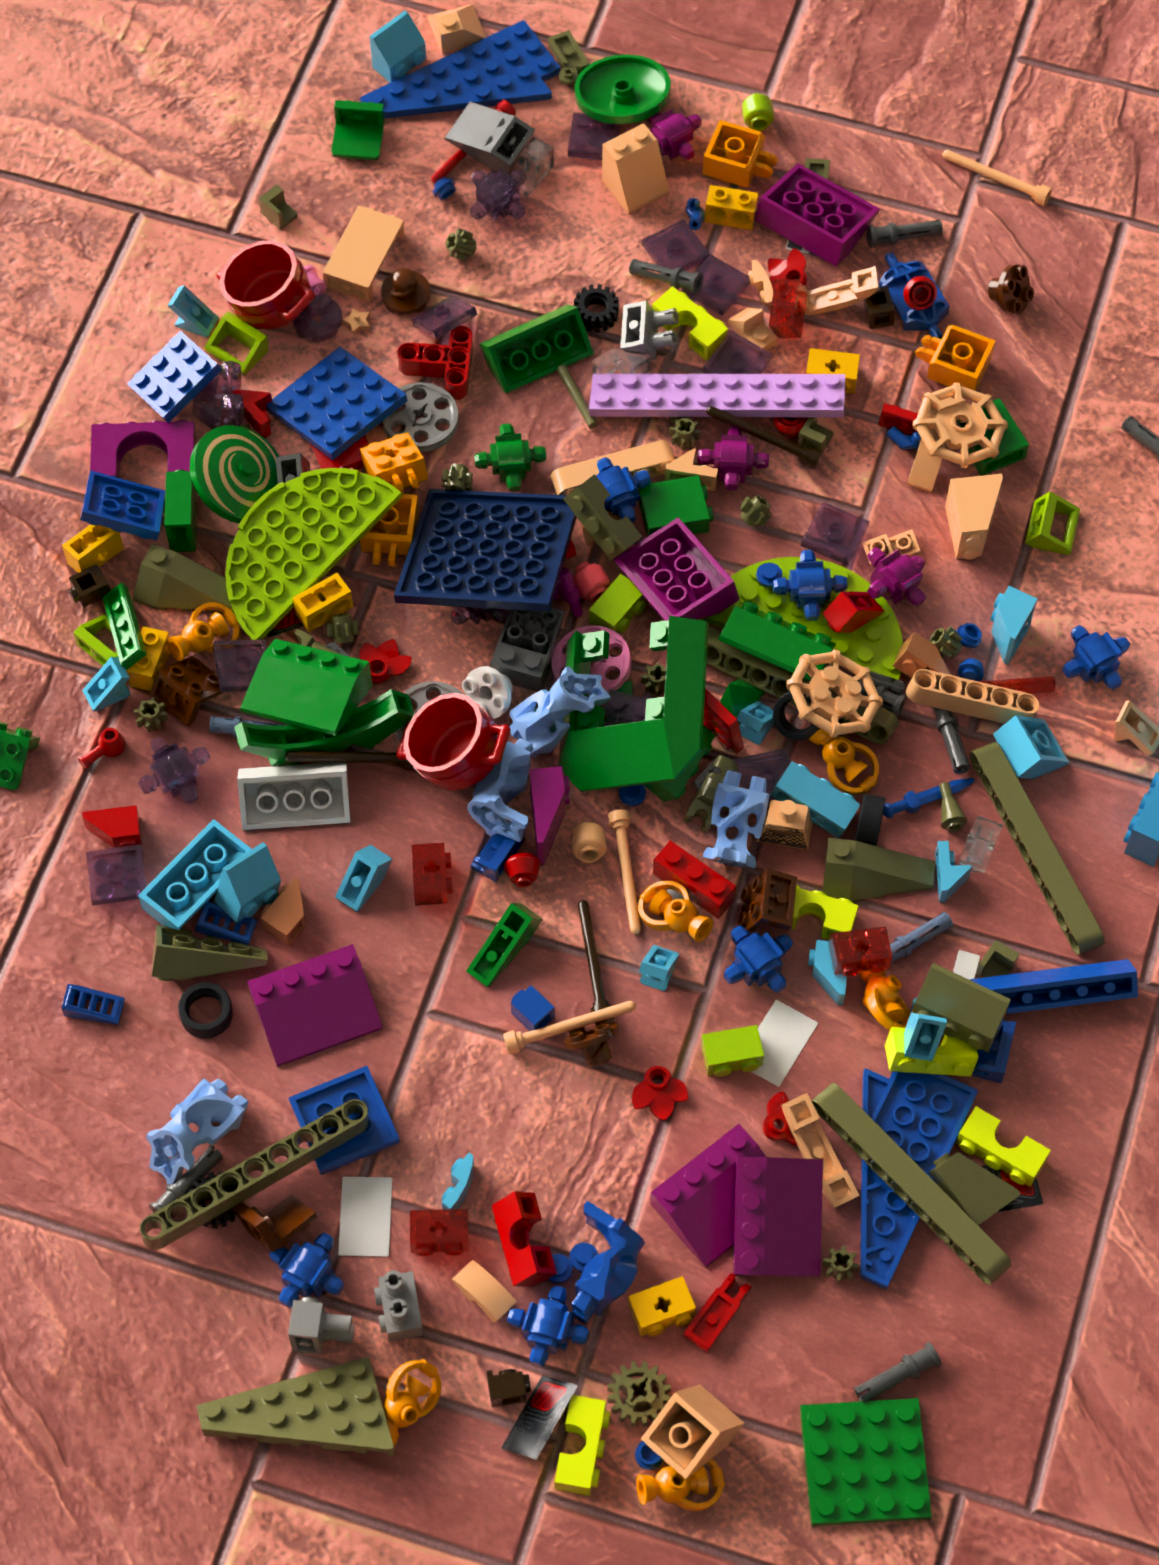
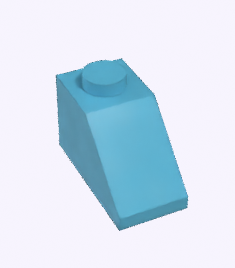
[335,845,393,911]
[808,940,850,1005]
[904,1013,947,1061]

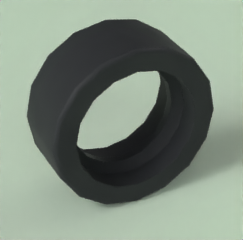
[773,691,826,741]
[855,794,885,846]
[178,982,233,1039]

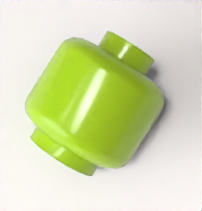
[742,93,774,131]

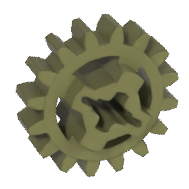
[607,1361,671,1427]

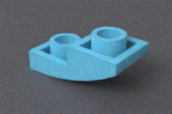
[441,1153,474,1218]

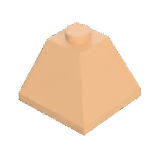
[428,4,486,54]

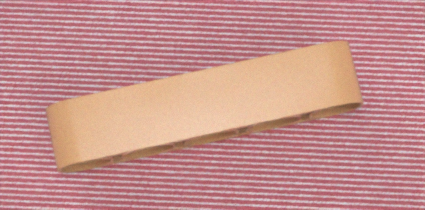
[550,440,675,495]
[906,669,1039,724]

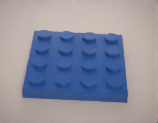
[266,346,408,460]

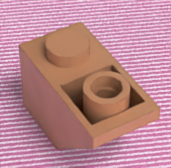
[893,631,950,679]
[261,878,306,947]

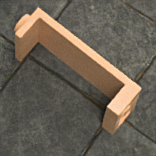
[323,205,405,302]

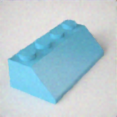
[138,819,251,930]

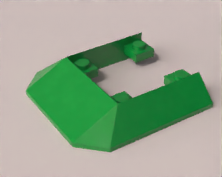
[559,616,709,792]

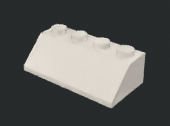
[237,762,351,830]

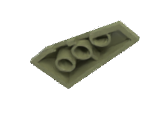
[133,543,235,614]
[822,838,935,903]
[151,925,268,981]

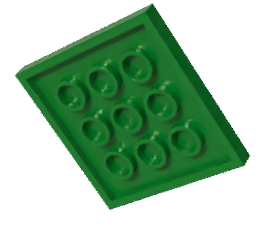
[800,1398,932,1526]

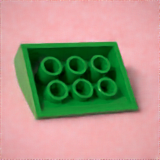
[240,639,373,736]

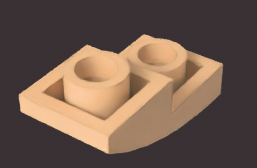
[749,260,781,314]
[862,529,922,566]
[452,1260,517,1322]

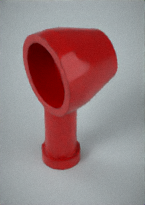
[78,728,126,769]

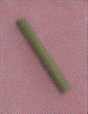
[557,365,598,429]

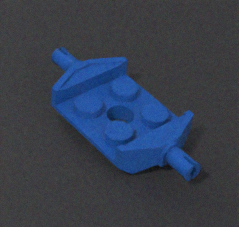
[879,252,950,339]

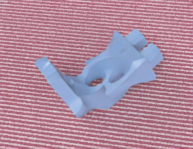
[509,666,611,758]
[468,738,533,842]
[702,770,769,869]
[146,1079,248,1185]

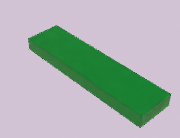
[102,582,147,670]

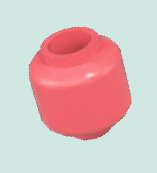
[573,562,611,602]

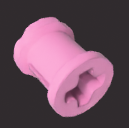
[304,265,327,298]

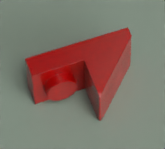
[232,389,272,439]

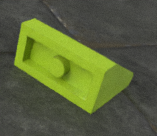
[205,311,269,375]
[1025,491,1080,555]
[73,614,118,666]

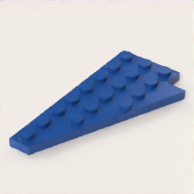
[359,20,561,118]
[860,1068,978,1290]

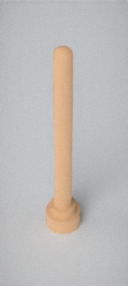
[943,150,1052,206]
[608,809,641,935]
[503,1001,636,1055]

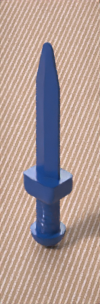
[883,778,975,818]

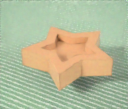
[342,307,370,335]

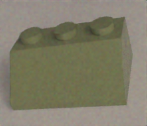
[912,963,1011,1052]

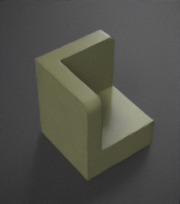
[259,185,298,230]
[798,417,833,457]
[975,940,1020,978]

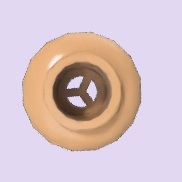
[570,822,607,863]

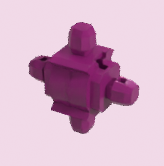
[648,109,702,160]
[697,427,769,491]
[867,547,926,607]

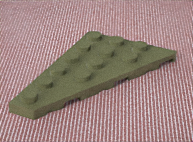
[196,1357,396,1456]

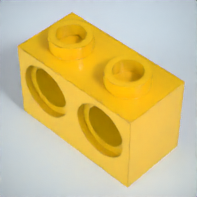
[704,185,758,230]
[293,573,353,632]

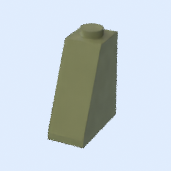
[928,1153,1021,1225]

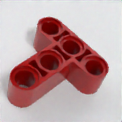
[397,325,473,400]

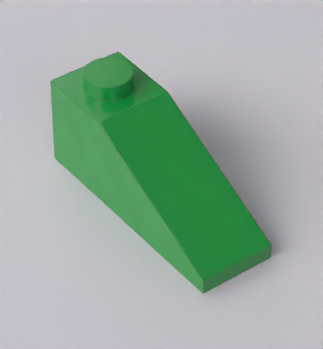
[466,903,543,987]

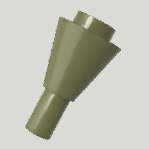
[939,782,968,832]

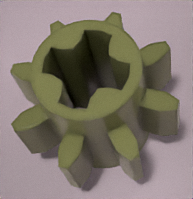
[446,228,477,261]
[669,417,701,450]
[441,464,473,491]
[740,495,771,527]
[327,613,359,643]
[929,626,962,659]
[641,662,666,697]
[134,697,168,733]
[822,1246,860,1284]

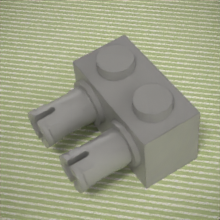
[621,301,679,363]
[374,1271,423,1342]
[288,1297,354,1355]

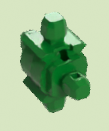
[474,423,547,492]

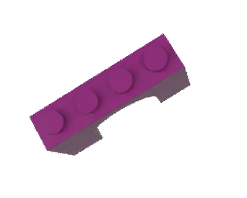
[90,420,197,478]

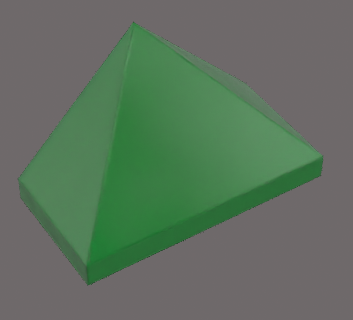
[720,679,765,725]

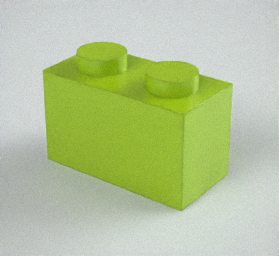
[589,574,646,634]
[701,1025,764,1077]

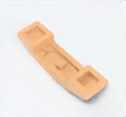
[781,266,879,316]
[907,397,954,492]
[781,1093,860,1209]

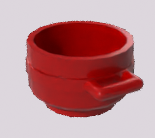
[217,240,315,329]
[396,693,511,791]

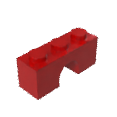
[653,840,736,919]
[491,1191,557,1287]

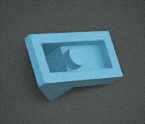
[167,285,219,337]
[82,657,130,711]
[737,701,774,745]
[935,841,972,902]
[639,945,680,991]

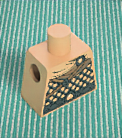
[757,800,813,850]

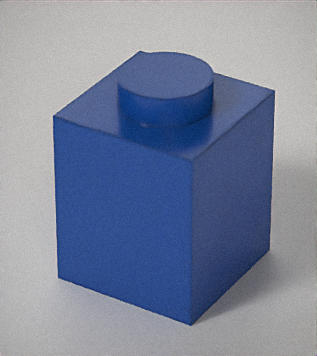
[511,985,555,1031]

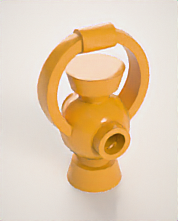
[167,602,239,661]
[809,729,879,794]
[638,880,713,943]
[858,960,911,1032]
[383,1359,441,1446]
[636,1459,725,1511]

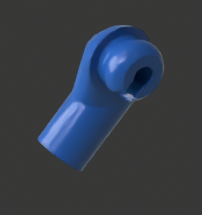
[685,198,705,230]
[886,426,921,450]

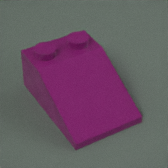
[529,766,570,866]

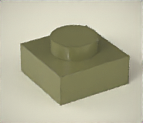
[805,158,830,180]

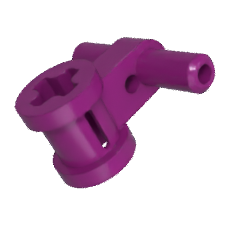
[553,568,583,617]

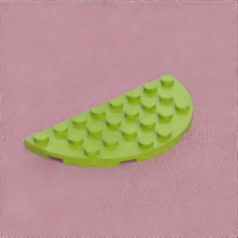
[225,468,403,645]
[698,557,903,681]

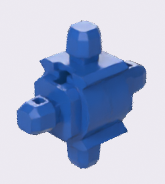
[596,457,652,522]
[773,550,847,621]
[1063,625,1130,690]
[723,926,793,993]
[269,1232,344,1308]
[507,1286,590,1368]

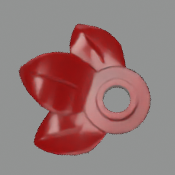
[768,248,808,292]
[359,639,412,683]
[632,1066,688,1121]
[762,1092,797,1145]

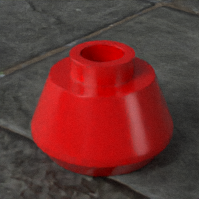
[903,276,937,310]
[773,417,808,437]
[503,853,541,887]

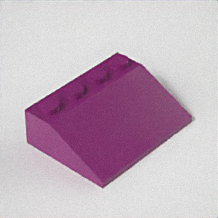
[754,163,880,266]
[614,518,740,621]
[247,944,383,1067]
[650,1124,766,1268]
[733,1156,823,1276]

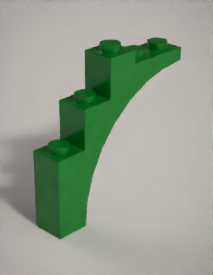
[234,689,415,766]

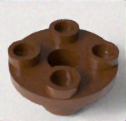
[987,265,1034,315]
[381,268,431,314]
[564,1018,619,1067]

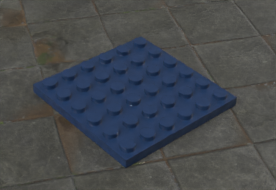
[394,489,577,612]

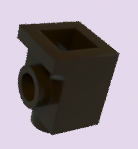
[863,286,894,329]
[68,564,110,608]
[486,1369,531,1408]

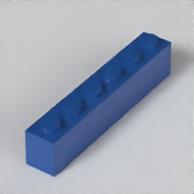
[969,959,1138,1014]

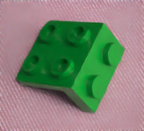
[331,100,385,160]
[0,721,40,790]

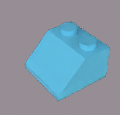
[369,10,427,83]
[990,586,1038,665]
[993,715,1070,779]
[214,842,281,923]

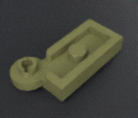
[548,30,590,86]

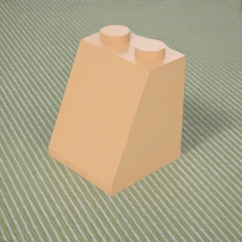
[602,123,669,214]
[945,474,1003,560]
[641,1384,744,1479]

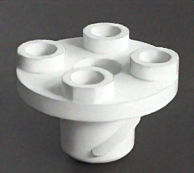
[462,666,513,719]

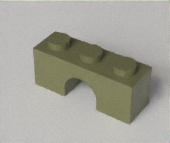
[563,474,642,561]

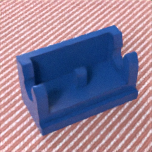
[471,829,525,882]
[972,1021,1016,1083]

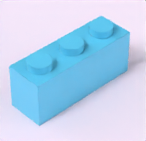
[770,761,861,839]

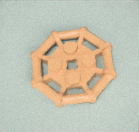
[913,383,1008,468]
[786,650,883,738]

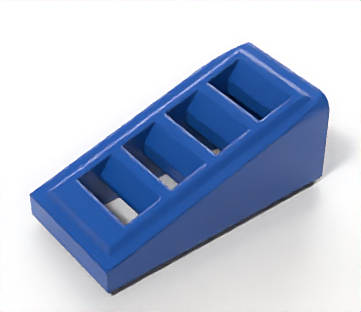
[194,901,258,945]
[62,984,125,1025]

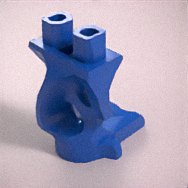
[571,1201,645,1325]

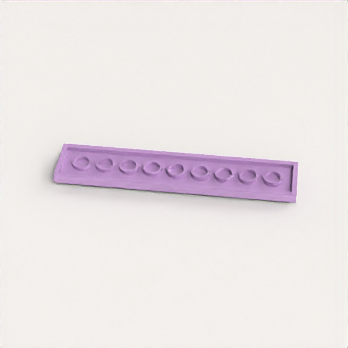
[589,374,845,417]

